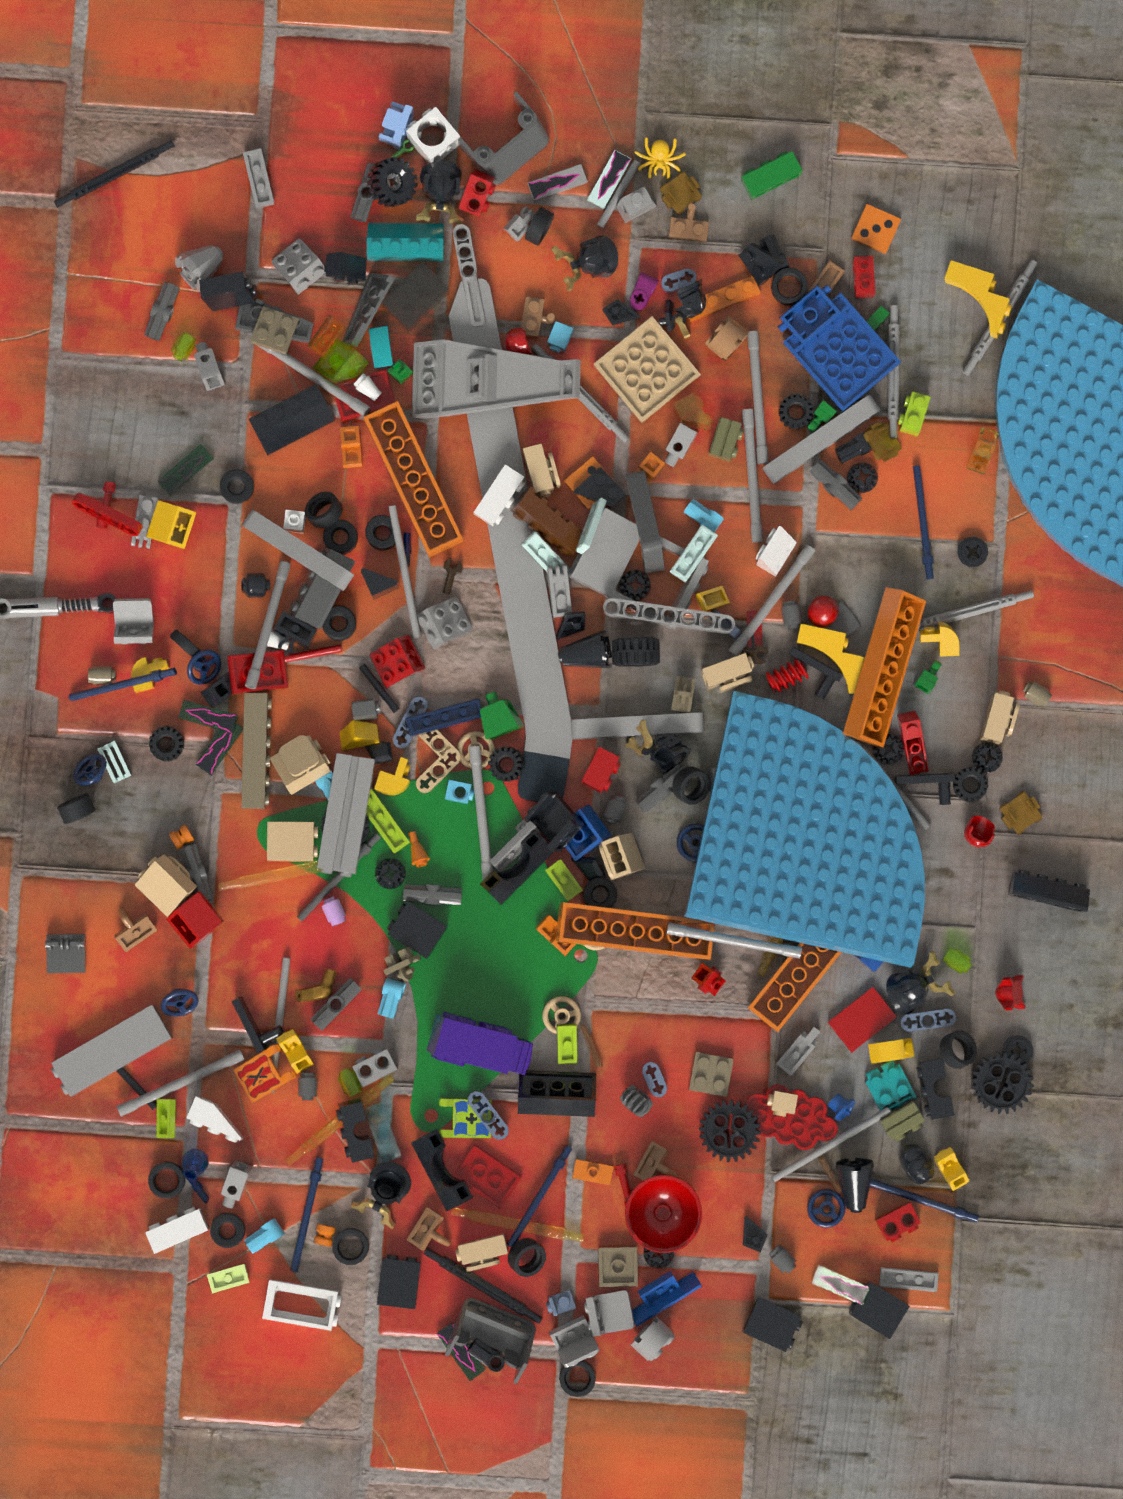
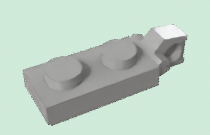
[776,1027,820,1076]

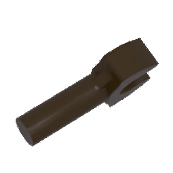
[442,558,463,595]
[740,645,768,665]

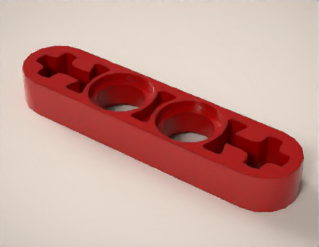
[72,493,143,536]

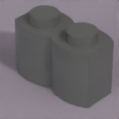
[351,698,381,721]

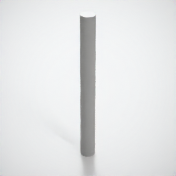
[597,160,641,229]

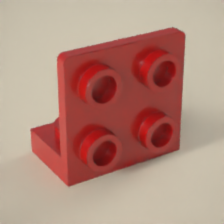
[370,635,426,688]

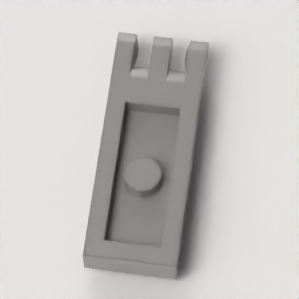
[131,495,159,549]
[547,564,572,618]

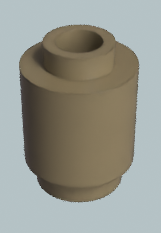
[88,666,117,685]
[1023,681,1052,707]

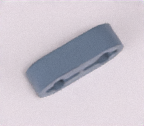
[661,269,696,293]
[708,609,742,640]
[642,1062,667,1097]

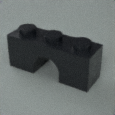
[916,1058,955,1120]
[336,1098,375,1163]

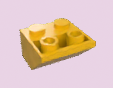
[146,501,196,549]

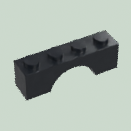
[480,830,553,905]
[411,1129,473,1211]

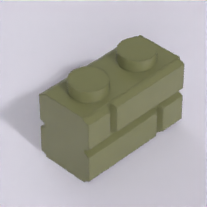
[708,417,744,462]
[879,1101,925,1142]

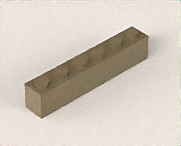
[241,693,272,809]

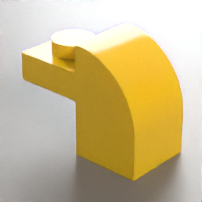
[919,622,959,656]
[131,657,170,693]
[374,757,411,795]
[276,1029,314,1074]
[868,1038,915,1064]
[934,1147,969,1191]

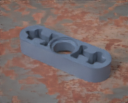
[393,697,428,749]
[900,1009,956,1032]
[467,1091,509,1140]

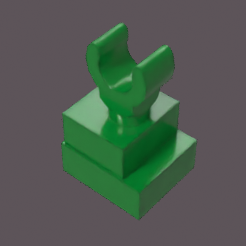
[388,359,413,385]
[807,400,837,433]
[914,660,942,695]

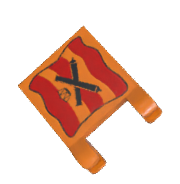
[234,1044,296,1103]

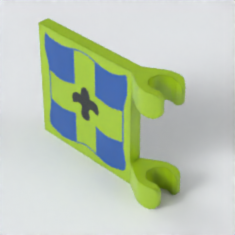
[439,1099,492,1138]

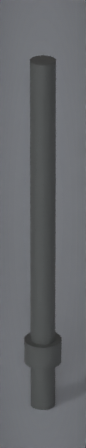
[297,832,381,921]

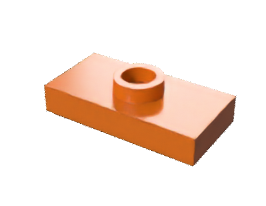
[572,1159,614,1185]

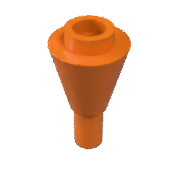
[408,831,430,867]

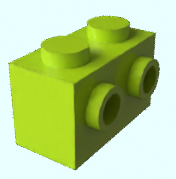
[898,391,931,437]

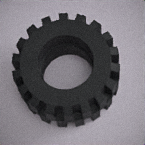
[612,637,660,667]

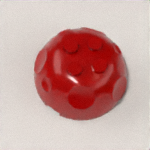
[625,1175,702,1253]

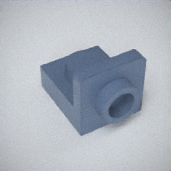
[546,1290,576,1316]

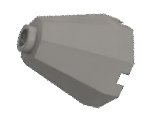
[175,245,224,292]

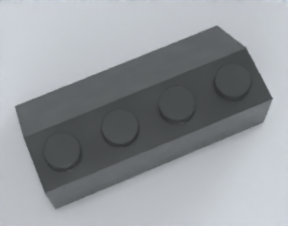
[289,547,355,629]

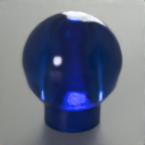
[182,1148,209,1180]

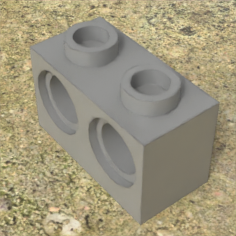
[352,1047,398,1087]

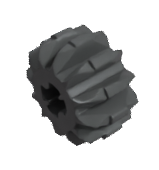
[620,1085,653,1117]

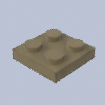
[250,306,299,355]
[689,1052,734,1097]
[598,1247,638,1287]

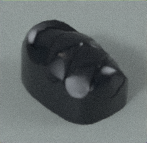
[898,1144,935,1185]

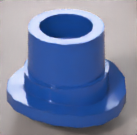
[828,1094,855,1121]

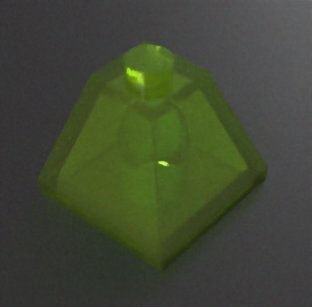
[313,338,369,382]

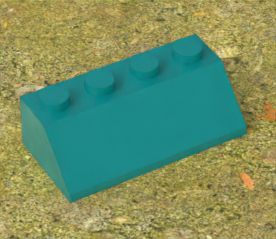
[367,223,444,262]

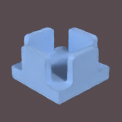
[379,102,414,150]

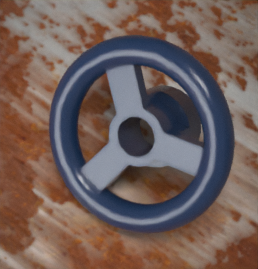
[187,649,221,685]
[73,754,107,786]
[677,824,704,862]
[161,989,199,1017]
[807,1189,846,1228]

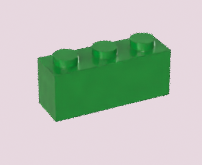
[741,151,803,200]

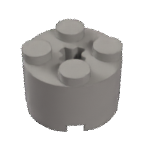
[630,1316,675,1361]

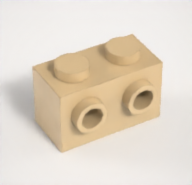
[767,1091,798,1117]

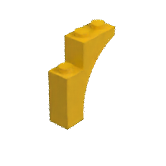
[945,260,1012,339]
[797,624,864,695]

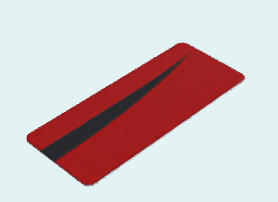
[746,610,763,647]

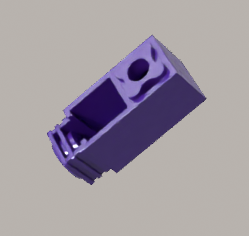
[426,1011,533,1075]

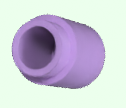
[321,897,346,927]

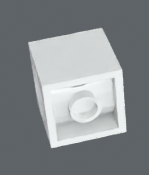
[406,107,460,164]

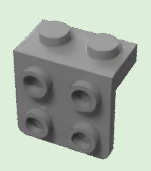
[271,239,326,295]
[417,597,472,650]
[113,598,154,644]
[584,1290,635,1337]
[549,1315,600,1367]

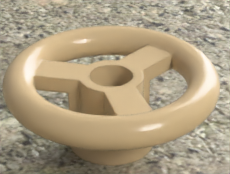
[457,731,495,769]
[542,996,581,1034]

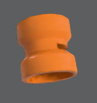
[169,824,195,850]
[313,1224,336,1247]

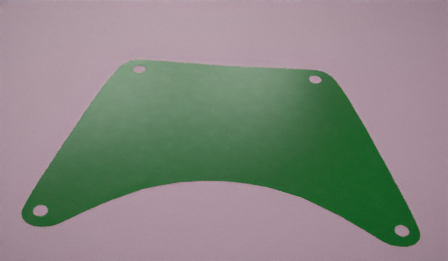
[257,769,598,1133]

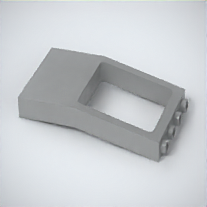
[568,508,709,629]

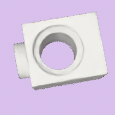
[283,510,306,534]

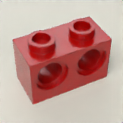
[459,169,496,217]
[852,256,875,298]
[875,1202,921,1242]

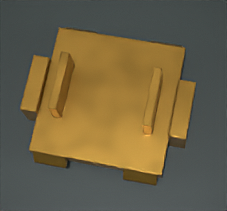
[659,171,702,215]
[863,421,902,462]
[999,791,1042,835]

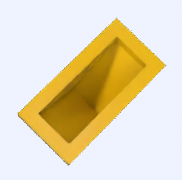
[695,586,730,612]
[340,720,380,751]

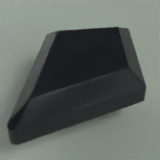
[602,299,640,326]
[659,300,677,332]
[556,611,585,639]
[365,741,393,764]
[571,857,605,881]
[743,1216,768,1253]

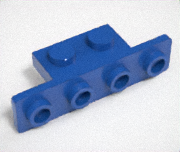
[632,1271,702,1327]

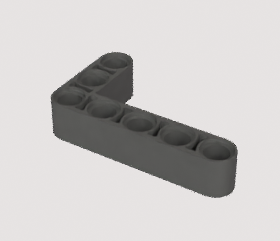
[625,470,664,574]

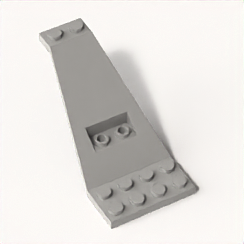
[412,339,581,419]

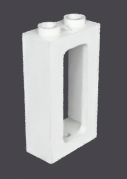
[262,1279,342,1331]

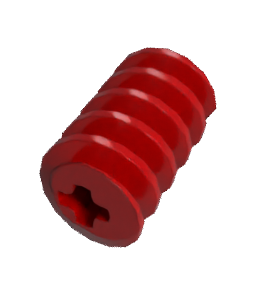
[766,658,809,695]

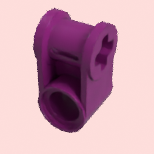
[630,272,659,311]

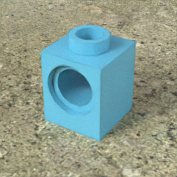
[547,321,573,353]
[445,780,474,804]

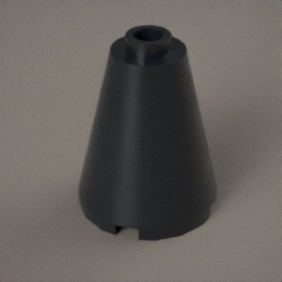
[558,630,612,669]
[836,1158,874,1213]

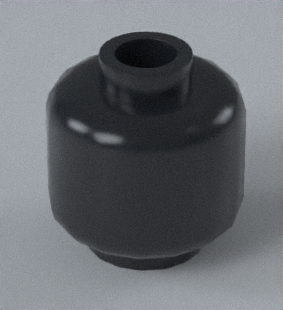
[241,573,270,598]

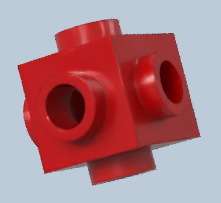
[691,963,726,996]

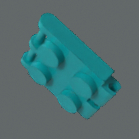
[865,1061,917,1111]

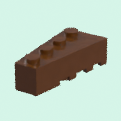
[510,487,583,556]

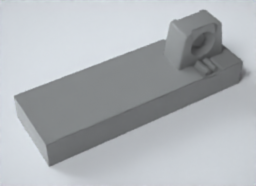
[489,820,541,872]

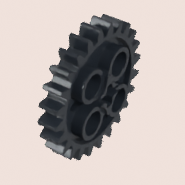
[971,1051,1034,1114]
[699,1099,762,1162]

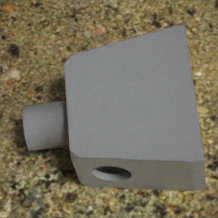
[616,186,657,223]
[194,342,225,391]
[664,423,699,467]
[221,1160,253,1208]

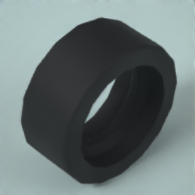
[525,207,554,246]
[771,267,808,305]
[304,491,343,529]
[672,766,710,805]
[939,1030,977,1069]
[148,1162,186,1199]
[332,1228,369,1265]
[508,1238,546,1277]
[559,1360,596,1397]

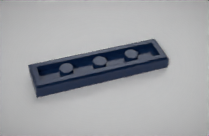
[405,698,482,737]

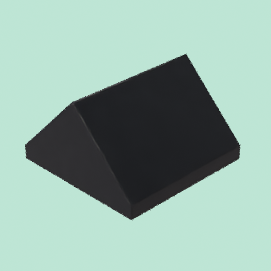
[361,568,400,600]

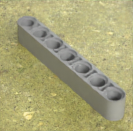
[762,395,881,484]
[242,509,354,591]
[603,598,735,634]
[571,713,704,740]

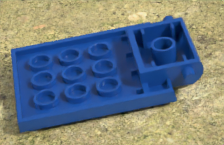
[777,285,901,412]

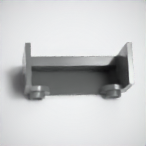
[458,91,549,185]
[445,1298,536,1384]

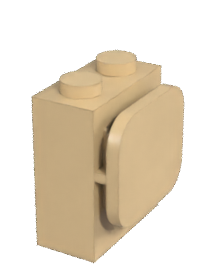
[523,444,560,498]
[701,653,754,693]
[979,691,1020,745]
[270,735,331,795]
[267,822,318,862]
[599,833,645,880]
[135,854,197,917]
[455,1233,508,1272]

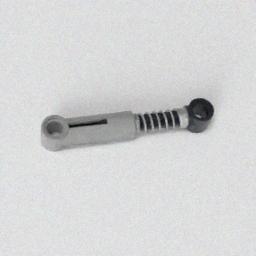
[0,593,117,619]

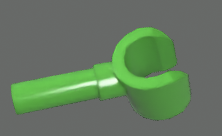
[391,140,414,158]

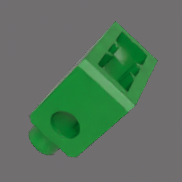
[480,692,524,740]

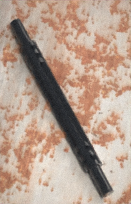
[54,140,175,208]
[423,1248,543,1324]

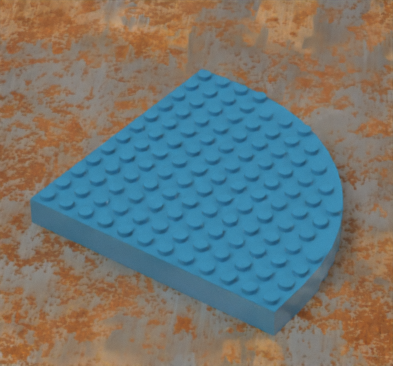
[995,279,1123,587]
[684,691,925,968]

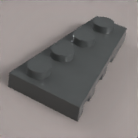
[342,273,395,347]
[235,299,314,343]

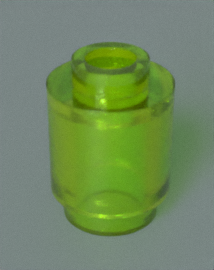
[170,332,196,362]
[943,947,972,974]
[337,1068,363,1098]

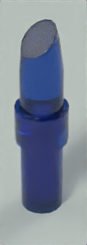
[403,532,412,567]
[184,1170,209,1204]

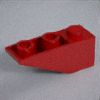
[897,710,929,775]

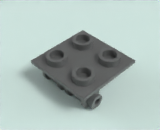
[45,934,85,973]

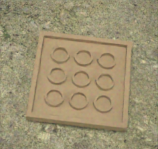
[593,316,701,423]

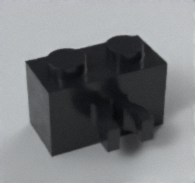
[324,252,367,285]
[274,611,317,654]

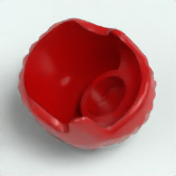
[504,328,532,355]
[807,595,839,628]
[964,815,995,848]

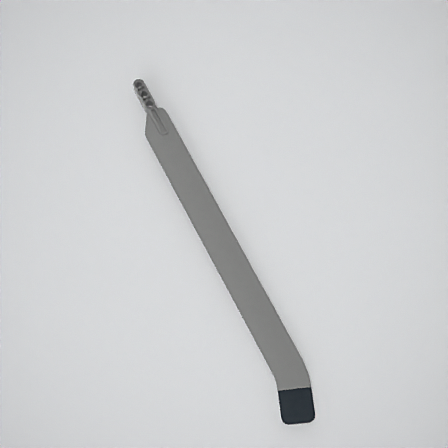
[449,224,572,802]

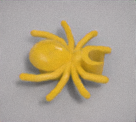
[635,137,686,179]

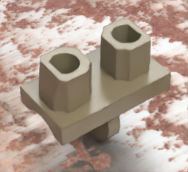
[671,676,695,713]
[383,947,421,981]

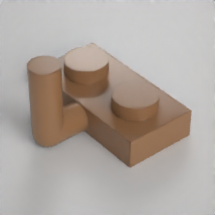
[669,203,709,242]
[521,296,555,338]
[114,908,157,952]
[633,1141,678,1181]
[407,1207,451,1251]

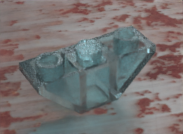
[365,1102,402,1162]

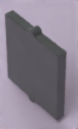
[823,601,861,638]

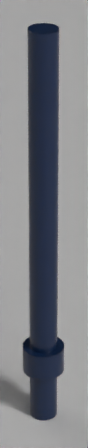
[913,466,934,580]
[69,667,177,701]
[506,1145,572,1247]
[290,1157,324,1272]
[870,1179,979,1223]

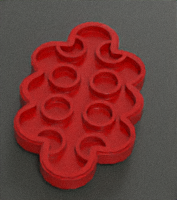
[745,1084,838,1150]

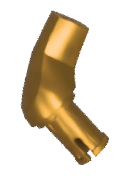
[295,968,337,1002]

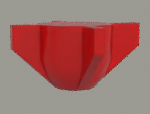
[995,975,1026,1011]

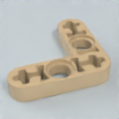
[416,730,461,793]

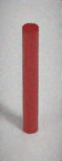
[284,644,342,663]

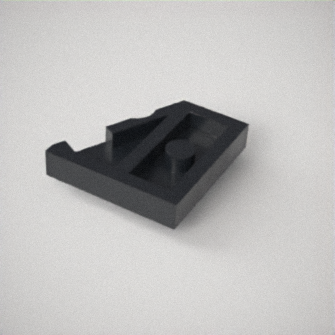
[739,243,785,286]
[573,467,626,508]

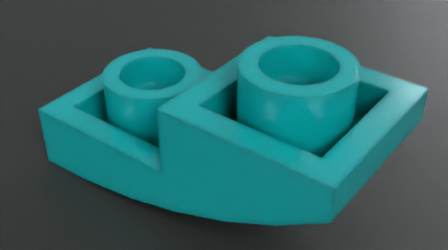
[369,325,394,368]

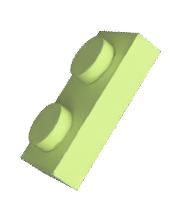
[207,1264,250,1293]

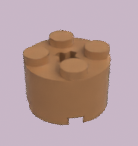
[705,316,749,361]

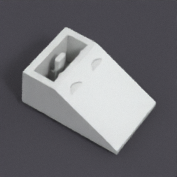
[755,526,797,577]
[187,1096,244,1143]

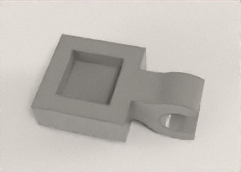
[504,206,535,242]

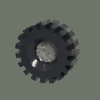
[367,157,418,207]

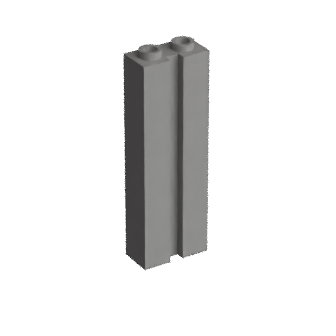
[317,753,376,877]
[51,1005,172,1097]

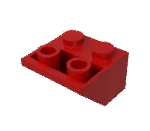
[166,891,224,949]

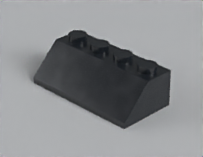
[249,384,335,456]
[1008,869,1090,913]
[518,1070,596,1117]

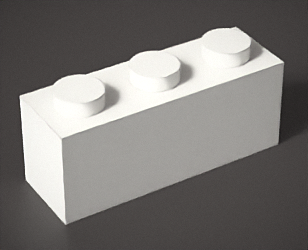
[474,465,525,527]
[145,1207,209,1254]

